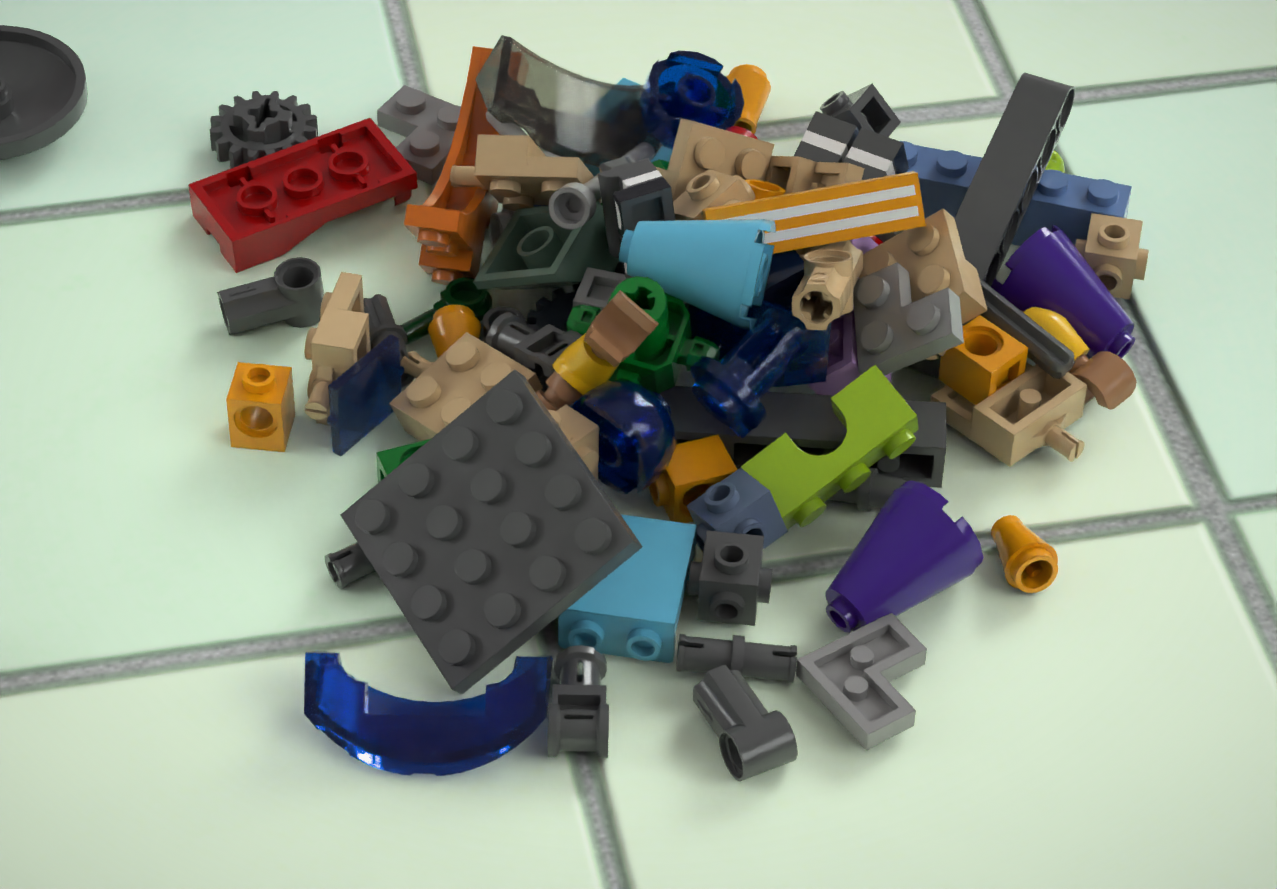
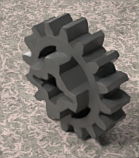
[209,91,318,169]

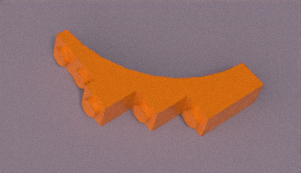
[404,46,529,285]

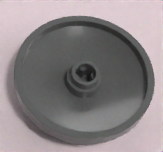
[0,25,88,160]

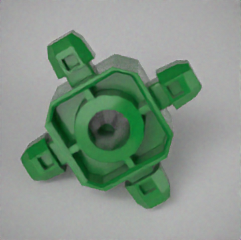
[567,276,720,413]

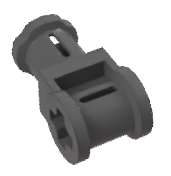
[486,312,582,392]
[547,645,609,758]

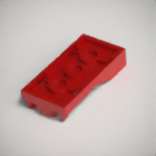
[188,118,418,273]

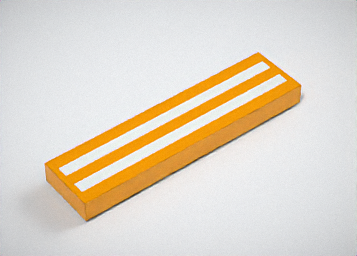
[702,171,926,254]

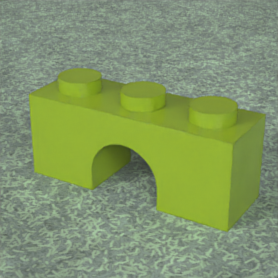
[741,364,919,530]

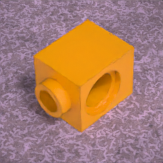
[938,315,1028,405]
[226,362,295,452]
[648,435,737,523]

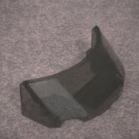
[475,35,675,167]

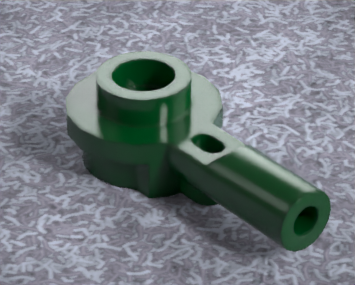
[399,277,492,345]

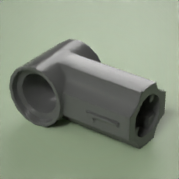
[217,257,324,335]
[693,665,798,782]

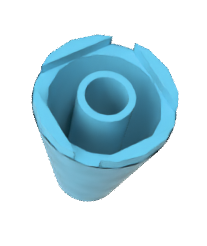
[619,219,776,330]

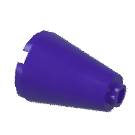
[991,225,1135,359]
[825,480,984,633]

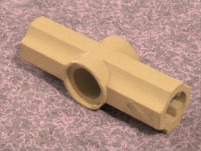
[792,240,863,330]

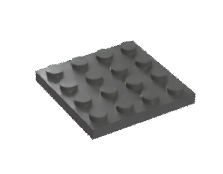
[340,369,643,694]

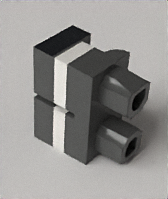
[794,111,909,180]
[598,156,675,279]

